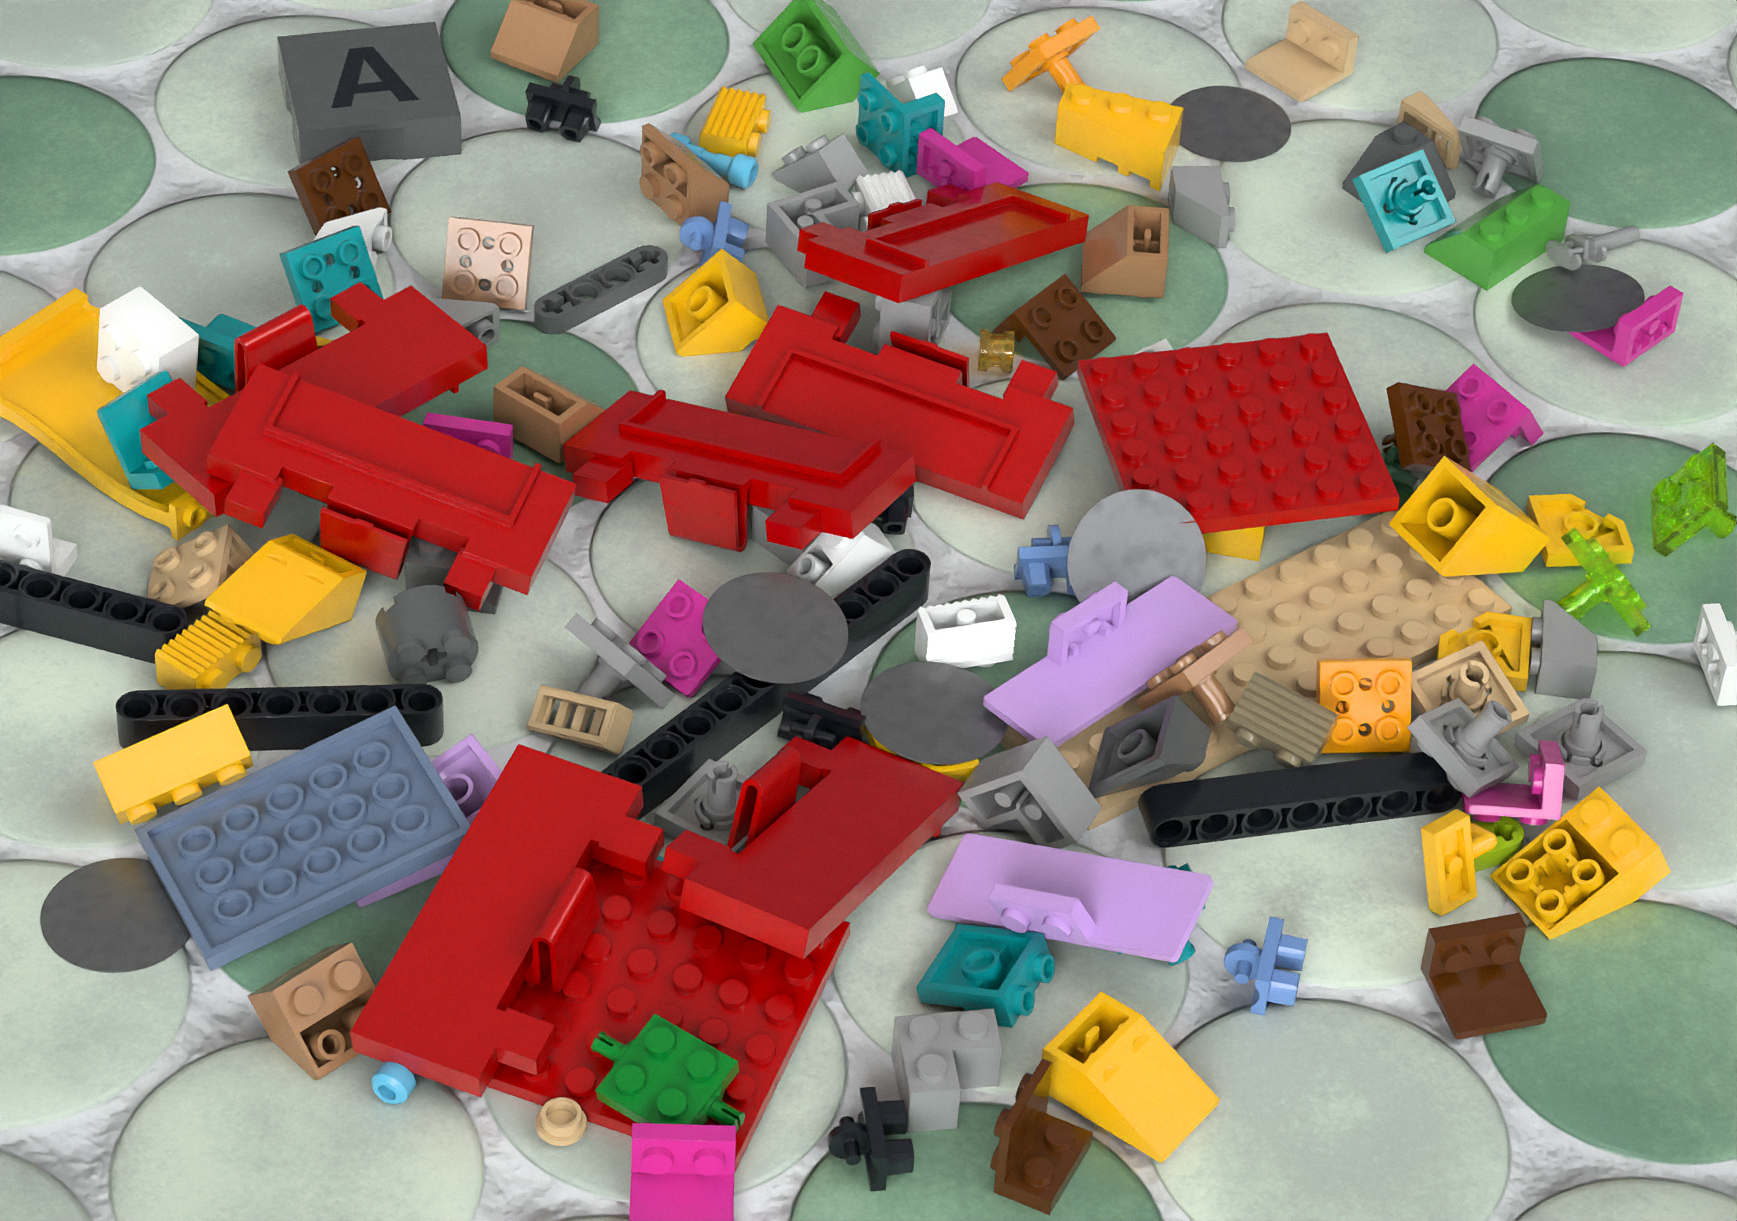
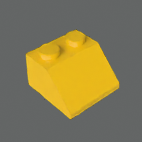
[662,249,769,357]

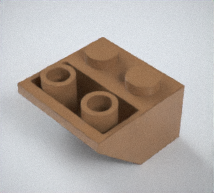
[491,0,599,83]
[639,123,729,226]
[1081,205,1169,298]
[493,366,606,464]
[248,942,376,1080]

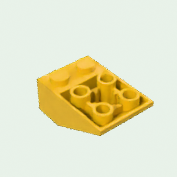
[204,533,367,645]
[1490,786,1671,940]
[1042,991,1220,1164]

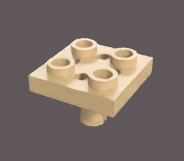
[1411,640,1530,736]

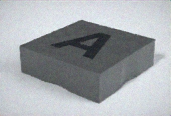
[277,22,462,164]

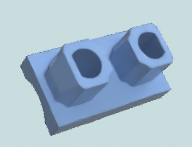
[679,201,749,268]
[1013,525,1075,597]
[1224,917,1308,1016]

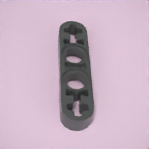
[534,245,668,335]

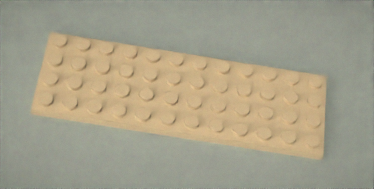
[1000,510,1512,831]

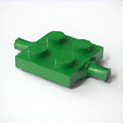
[591,1014,745,1131]

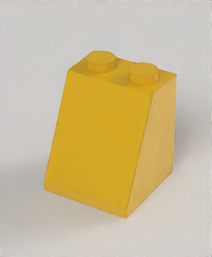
[1388,456,1551,577]

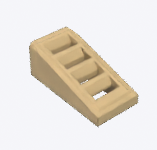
[1397,91,1461,170]
[526,684,633,755]

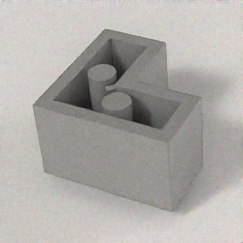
[765,181,859,289]
[873,288,952,354]
[957,736,1102,849]
[891,1008,1002,1133]

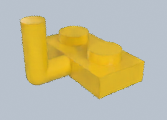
[1421,809,1497,916]

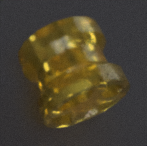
[978,329,1015,373]

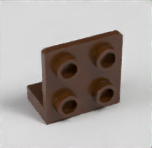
[990,274,1116,380]
[1420,913,1547,1039]
[990,1059,1093,1215]

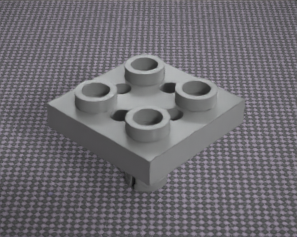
[1457,116,1544,198]
[565,613,675,712]
[1407,697,1520,798]
[1514,697,1647,800]
[654,758,748,854]

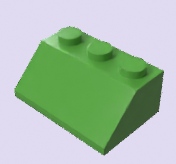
[752,0,880,113]
[1424,183,1571,291]

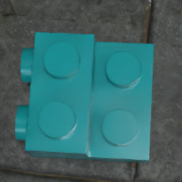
[916,924,1055,1028]

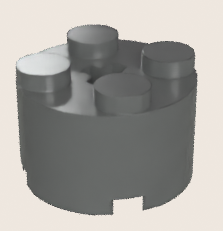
[375,585,479,684]

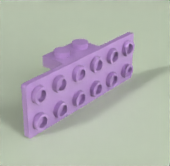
[983,576,1237,748]
[927,833,1214,963]

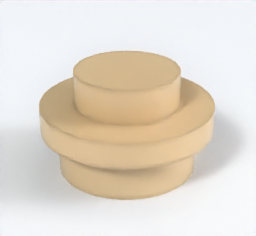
[536,1097,587,1146]

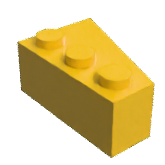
[1054,83,1184,191]

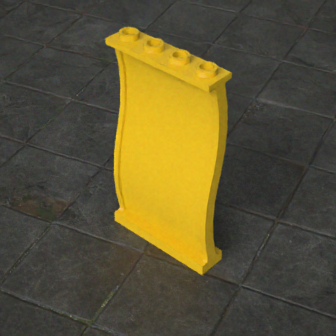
[0,288,231,541]

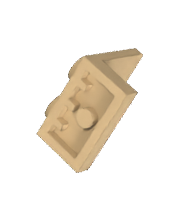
[1245,1,1359,102]
[146,524,254,609]

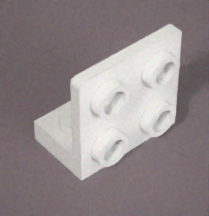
[0,504,78,576]
[1693,603,1737,706]

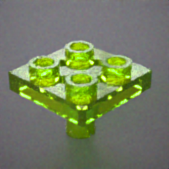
[1651,443,1737,557]
[1555,527,1651,637]

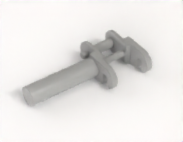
[1546,225,1640,271]

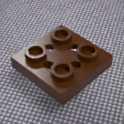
[287,137,391,237]
[1382,382,1472,474]

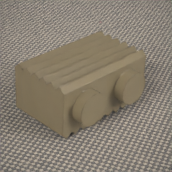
[1228,671,1338,769]

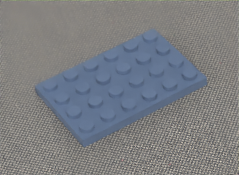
[134,705,471,971]

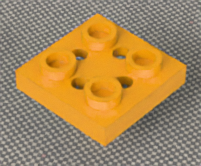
[1001,16,1101,93]
[1316,657,1412,754]

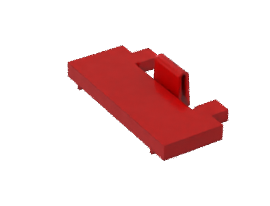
[797,182,1089,303]
[139,282,488,518]
[725,291,1075,520]
[206,363,577,612]
[563,390,916,552]
[662,736,964,959]
[350,744,665,1098]

